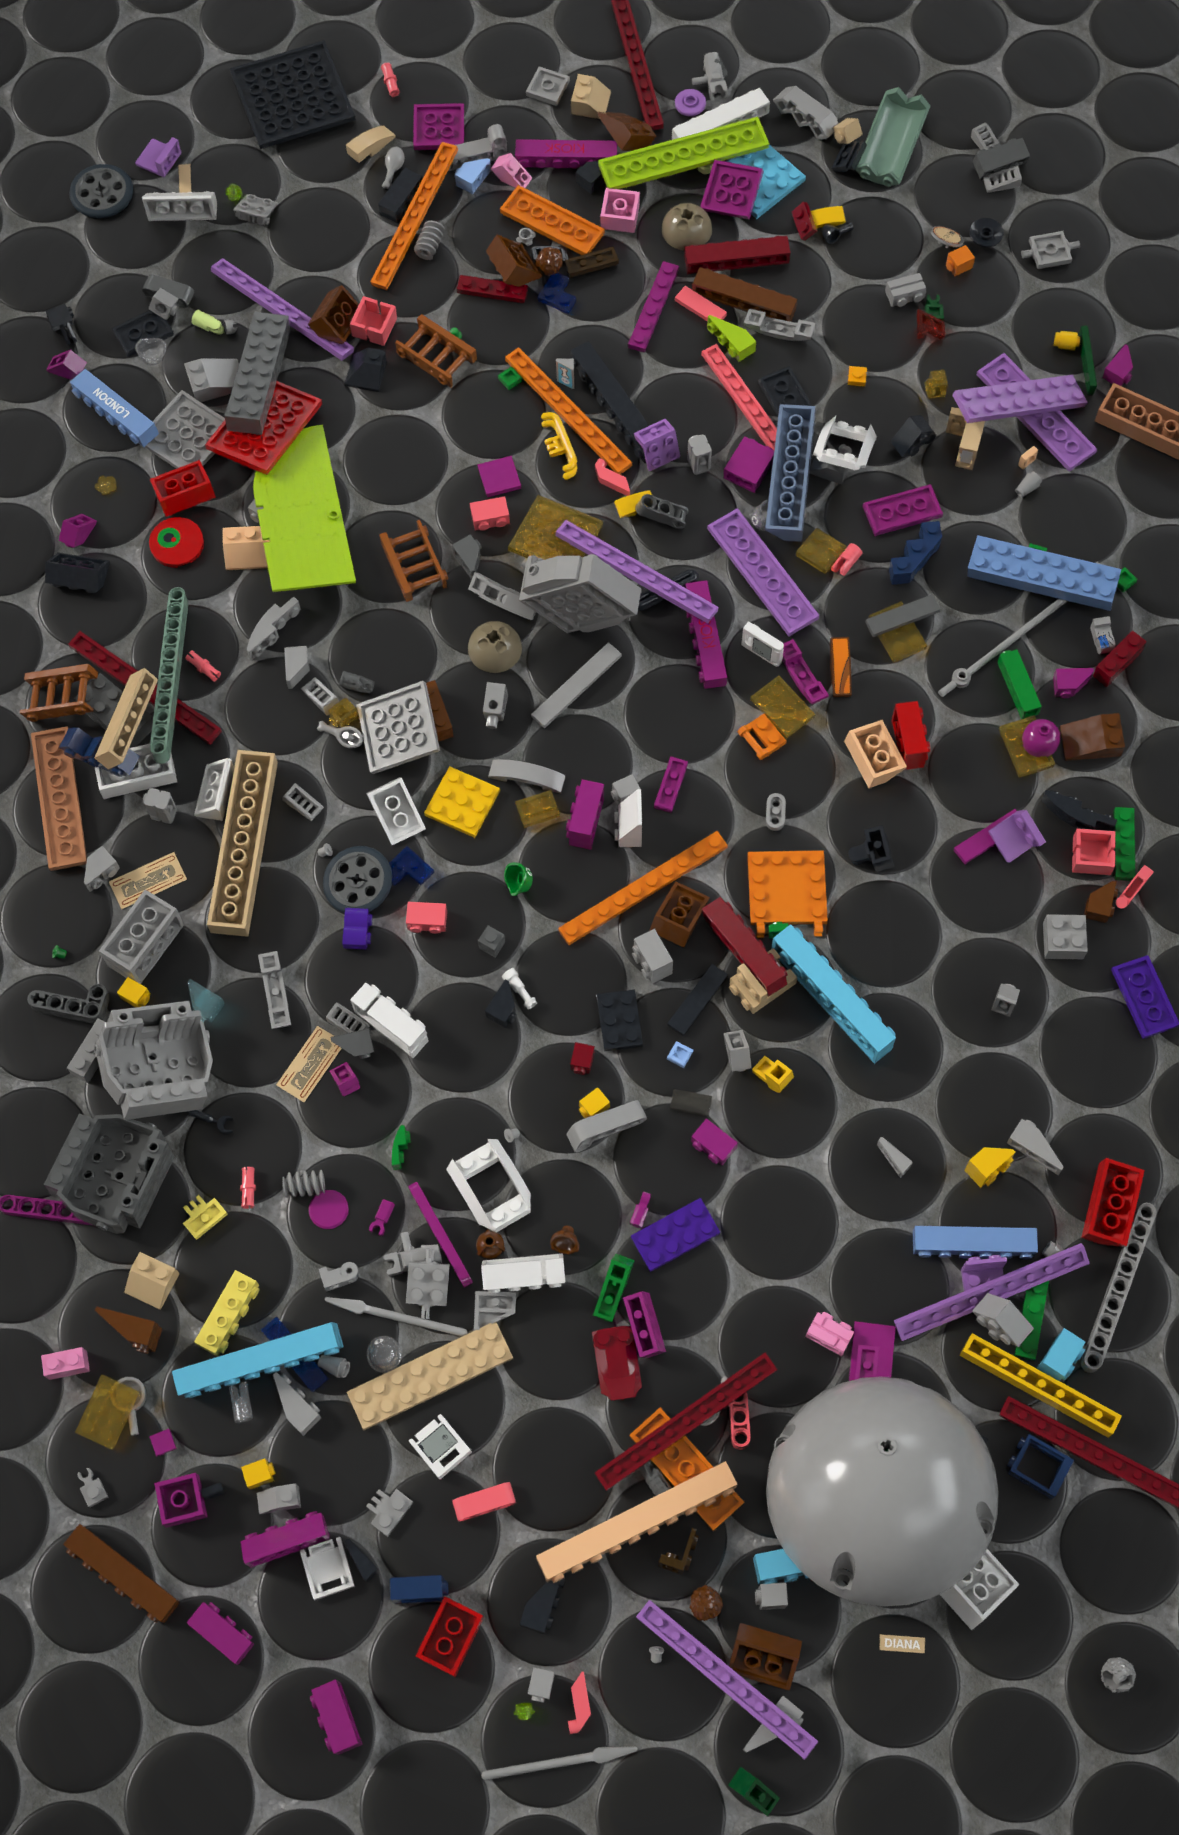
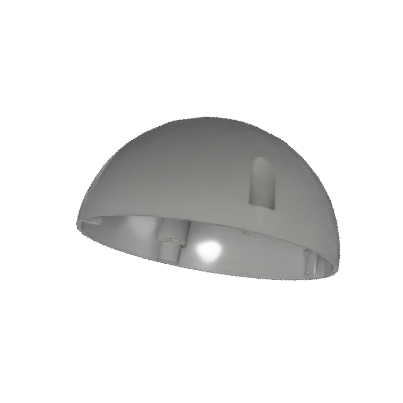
[766,1376,999,1606]

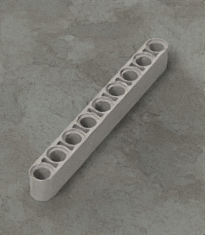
[1081,1203,1157,1373]

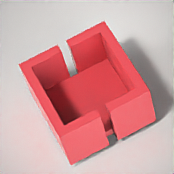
[350,296,397,346]
[1072,829,1115,875]

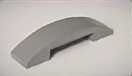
[744,309,816,341]
[488,759,565,793]
[258,951,291,1029]

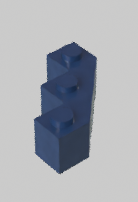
[889,521,942,585]
[59,727,140,777]

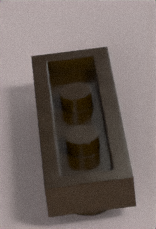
[564,247,619,278]

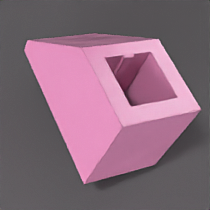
[491,153,532,188]

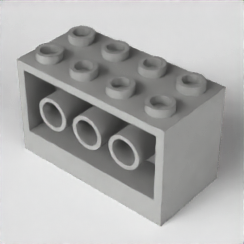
[99,890,184,984]

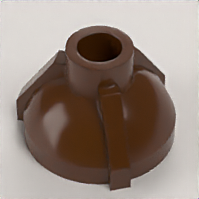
[550,1226,580,1254]
[476,1229,506,1259]

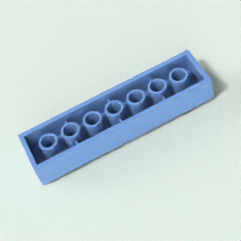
[967,535,1121,611]

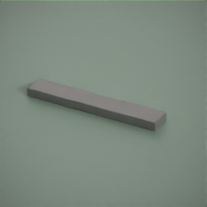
[531,642,622,729]

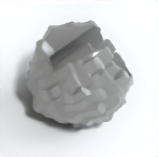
[1101,1657,1136,1693]

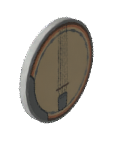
[931,226,964,248]

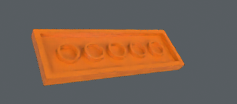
[500,185,605,255]
[629,1407,744,1531]

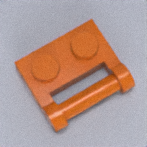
[737,714,786,760]

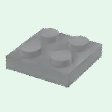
[526,66,570,106]

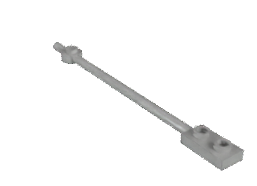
[938,561,1100,697]

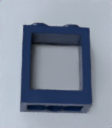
[1007,1434,1074,1499]
[390,1575,449,1604]

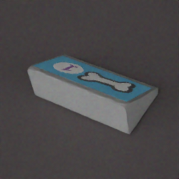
[556,359,574,389]

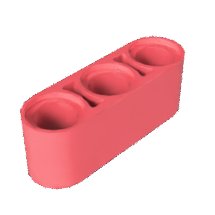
[729,1392,751,1450]
[452,1482,516,1522]

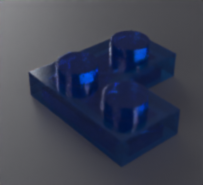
[538,272,576,314]
[389,846,434,886]

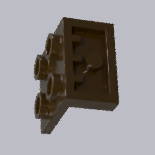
[658,1528,699,1575]

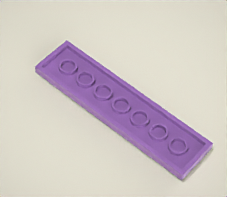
[977,353,1097,472]
[953,375,1088,423]
[707,508,819,636]

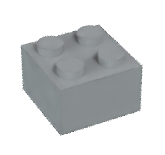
[1043,915,1088,959]
[632,929,673,984]
[973,1293,1034,1347]

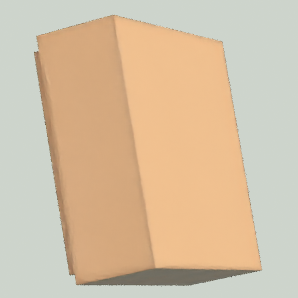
[1018,446,1038,469]

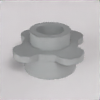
[516,228,536,246]

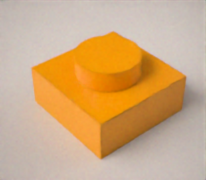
[848,366,867,386]

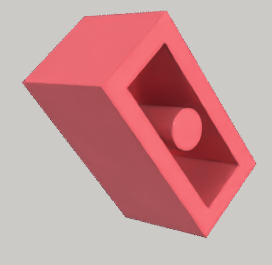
[470,496,510,531]
[406,902,447,934]

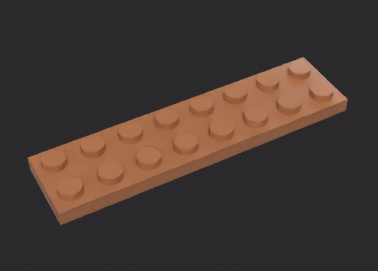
[31,726,87,871]

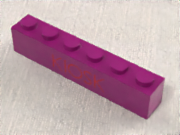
[515,139,617,169]
[685,580,727,689]

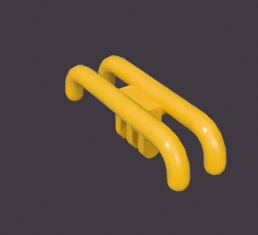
[541,412,577,480]

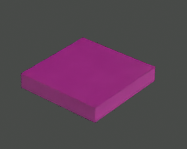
[477,456,521,497]

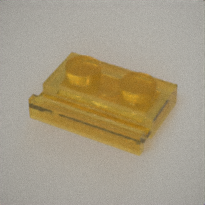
[515,790,560,828]

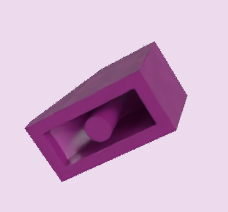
[1102,344,1133,386]
[46,350,87,380]
[59,514,97,548]
[1053,668,1094,698]

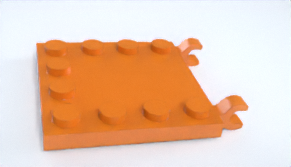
[748,851,828,938]

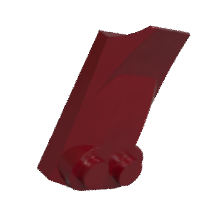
[592,1326,642,1401]

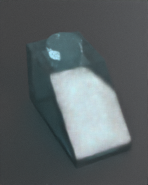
[188,979,225,1023]

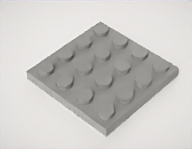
[145,390,225,469]
[357,681,440,774]

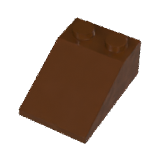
[597,112,656,151]
[1060,713,1125,761]
[649,881,710,947]
[95,1307,162,1354]

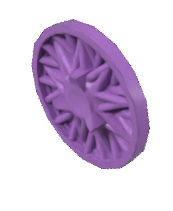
[675,89,706,116]

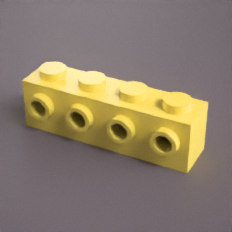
[194,1270,259,1357]

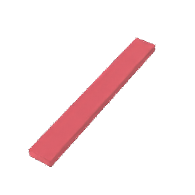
[702,344,777,450]

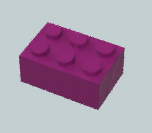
[566,779,604,850]
[310,1679,363,1755]

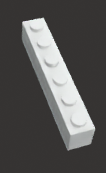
[672,88,770,140]

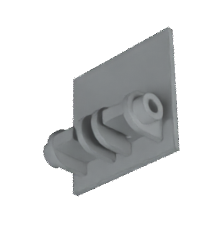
[234,194,278,226]

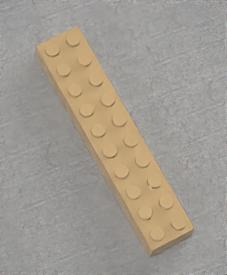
[207,750,278,937]

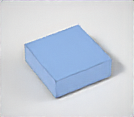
[667,1041,693,1068]

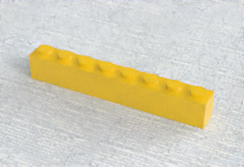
[960,1333,1122,1438]

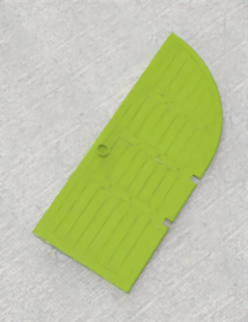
[253,425,356,592]

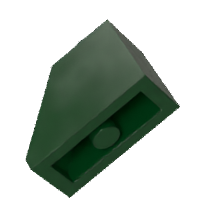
[728,1767,780,1817]

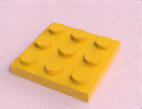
[424,766,500,838]

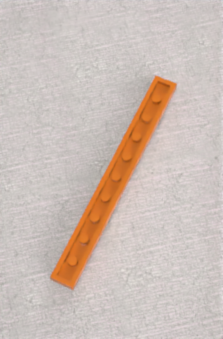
[370,142,458,290]
[505,347,632,475]
[558,831,728,945]

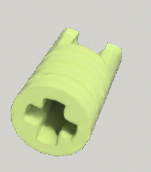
[192,310,224,335]

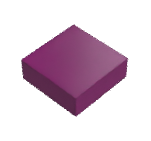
[150,1429,177,1457]

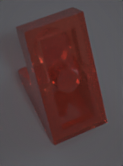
[917,309,945,340]

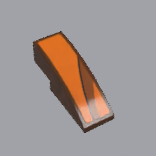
[829,637,852,697]

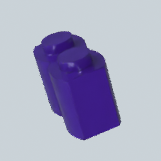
[343,908,373,949]

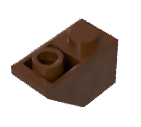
[1084,881,1118,923]

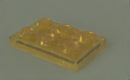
[869,601,927,663]
[750,676,815,739]
[999,715,1055,778]
[75,1375,140,1449]

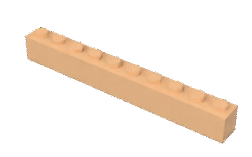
[536,1461,737,1583]

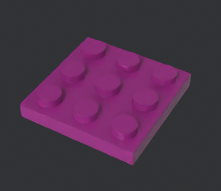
[413,103,464,150]
[700,160,764,220]

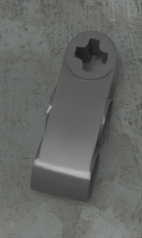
[635,494,689,529]

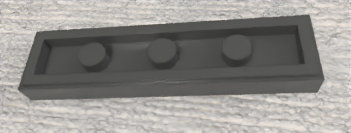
[865,594,941,637]

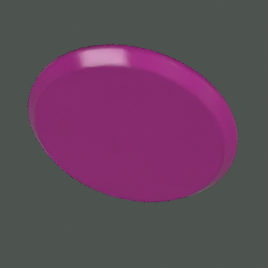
[309,1190,349,1229]

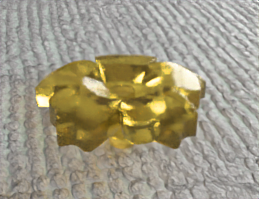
[95,475,117,495]

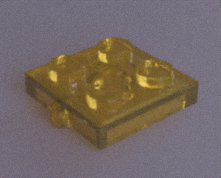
[796,528,846,574]

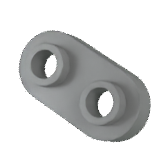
[766,793,786,831]

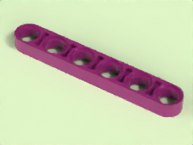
[408,1181,473,1288]
[0,1195,95,1226]

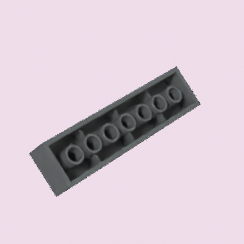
[225,312,291,435]

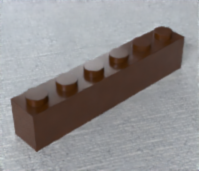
[692,267,797,322]
[63,1523,180,1623]

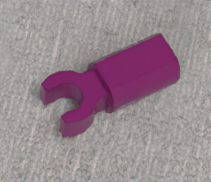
[630,1192,651,1229]
[369,1199,395,1237]

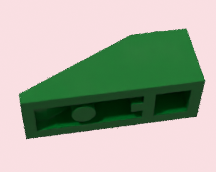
[593,1254,635,1322]

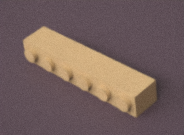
[94,668,158,769]

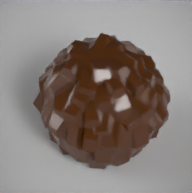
[536,247,563,276]
[689,1585,723,1621]

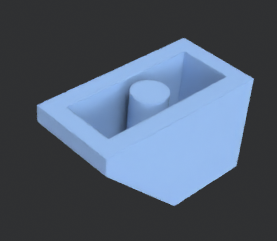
[454,158,491,194]

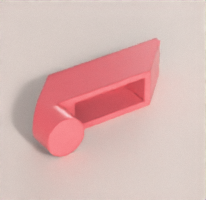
[595,459,630,496]
[1116,865,1154,909]
[568,1672,591,1734]

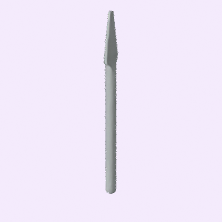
[325,1297,468,1336]
[481,1746,637,1780]

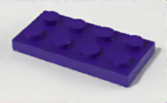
[1111,955,1179,1039]
[631,1198,720,1272]

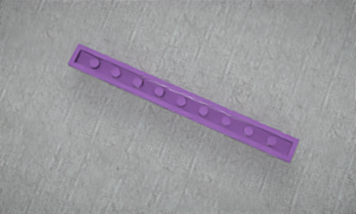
[211,258,354,361]
[556,520,718,623]
[894,1243,1090,1341]
[636,1600,818,1760]

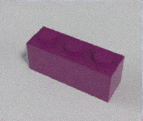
[623,1291,666,1358]
[187,1602,254,1665]

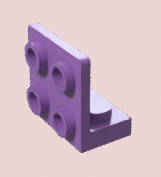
[136,137,181,178]
[634,419,680,471]
[988,810,1046,862]
[961,1255,1007,1291]

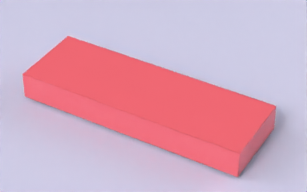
[675,286,727,322]

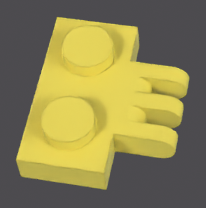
[183,1195,228,1240]

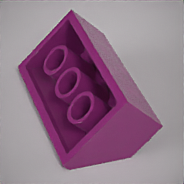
[241,1511,331,1568]

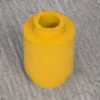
[1054,331,1080,350]

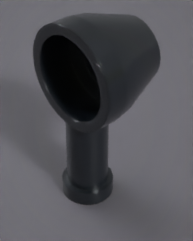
[821,222,853,244]

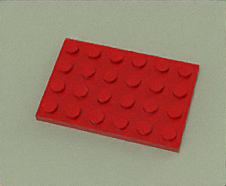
[205,381,322,475]

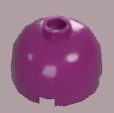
[1022,719,1060,757]

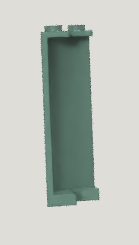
[855,87,930,187]

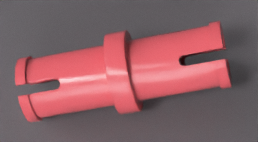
[381,62,400,97]
[185,650,221,682]
[240,1167,256,1209]

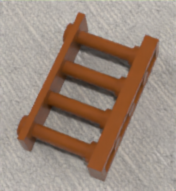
[395,314,477,388]
[379,520,448,602]
[20,664,98,722]

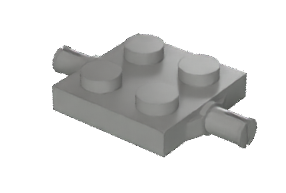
[1021,231,1080,269]
[406,1249,450,1319]

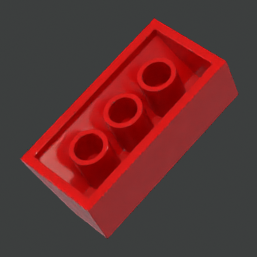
[1081,1158,1145,1247]

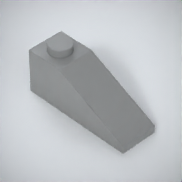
[1007,1119,1063,1175]
[743,1696,804,1753]

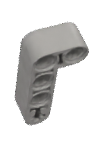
[448,124,507,171]
[566,1100,647,1152]

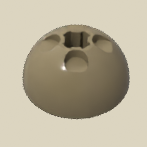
[661,203,712,250]
[468,621,522,673]

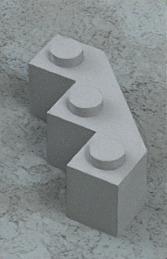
[773,86,839,140]

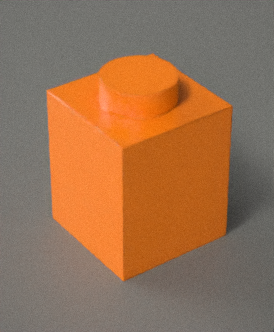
[946,245,975,276]

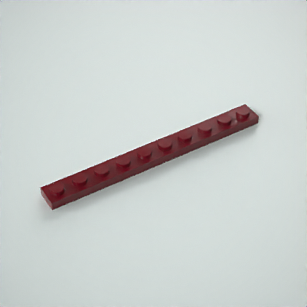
[611,0,664,130]
[68,631,222,745]
[595,1352,777,1491]
[999,1396,1179,1509]

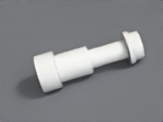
[502,968,537,1009]

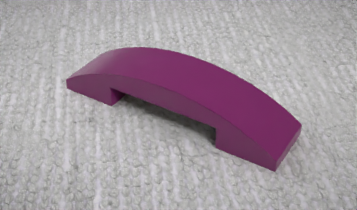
[782,639,829,704]

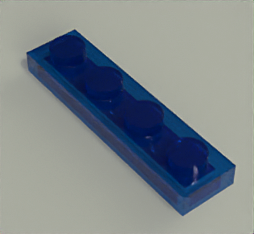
[261,1316,329,1392]

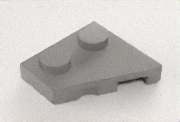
[474,1291,516,1331]

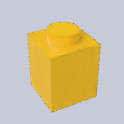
[117,977,150,1007]
[579,1087,610,1118]
[241,1458,275,1490]

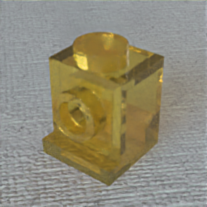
[924,369,948,399]
[328,697,359,728]

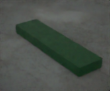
[1078,326,1097,396]

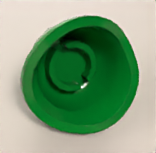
[504,862,533,896]

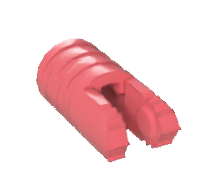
[831,543,863,576]

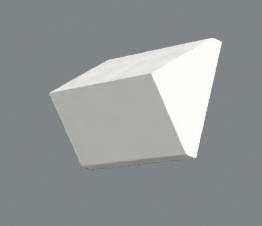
[194,758,234,821]

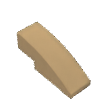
[346,126,396,163]

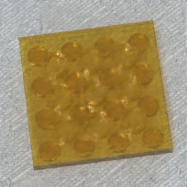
[508,495,603,560]

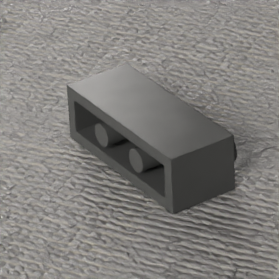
[972,137,1030,179]

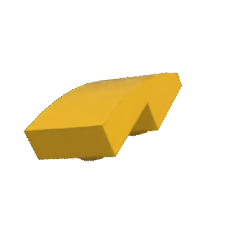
[811,206,846,229]
[614,490,652,518]

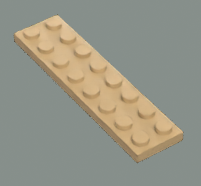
[347,1322,513,1430]

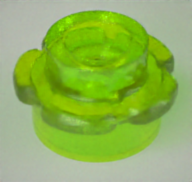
[226,184,242,201]
[514,1703,535,1719]

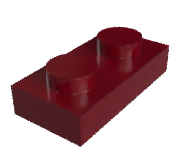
[791,202,817,241]

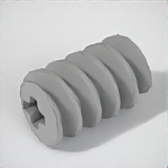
[414,221,445,260]
[283,1170,325,1198]

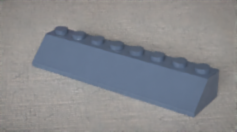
[765,404,816,542]

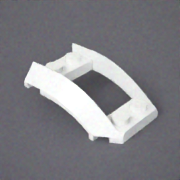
[813,416,877,470]
[446,1139,531,1232]

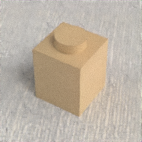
[833,118,863,144]

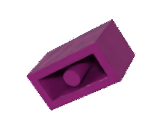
[691,1118,738,1166]

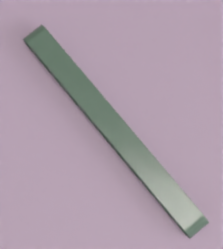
[150,587,188,764]

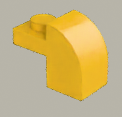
[752,1056,794,1093]

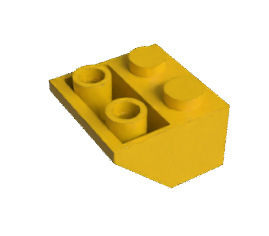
[964,1147,1015,1188]

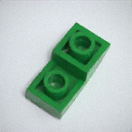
[392,1125,411,1170]

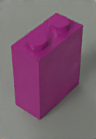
[723,436,774,493]

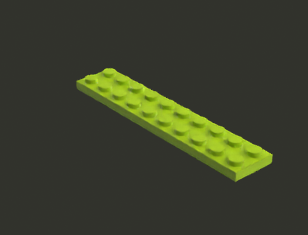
[598,117,770,189]

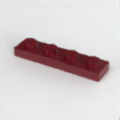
[457,275,528,304]

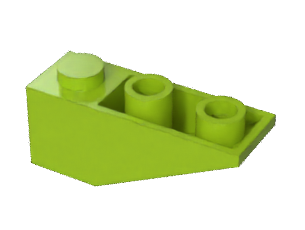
[707,315,756,362]

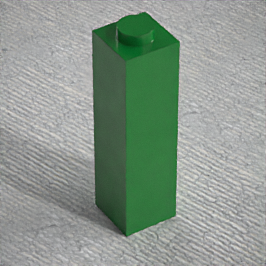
[997,650,1042,720]

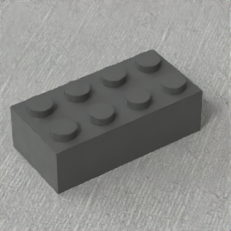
[74,673,153,748]

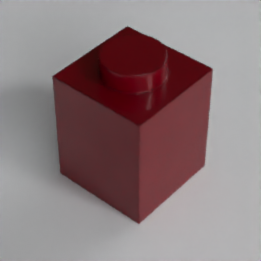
[570,1042,595,1075]

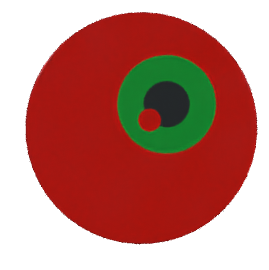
[149,517,204,568]

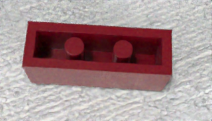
[1093,630,1147,687]

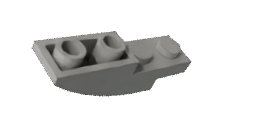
[468,572,536,620]
[247,597,301,660]

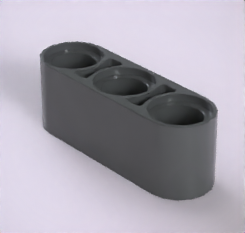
[142,275,195,308]

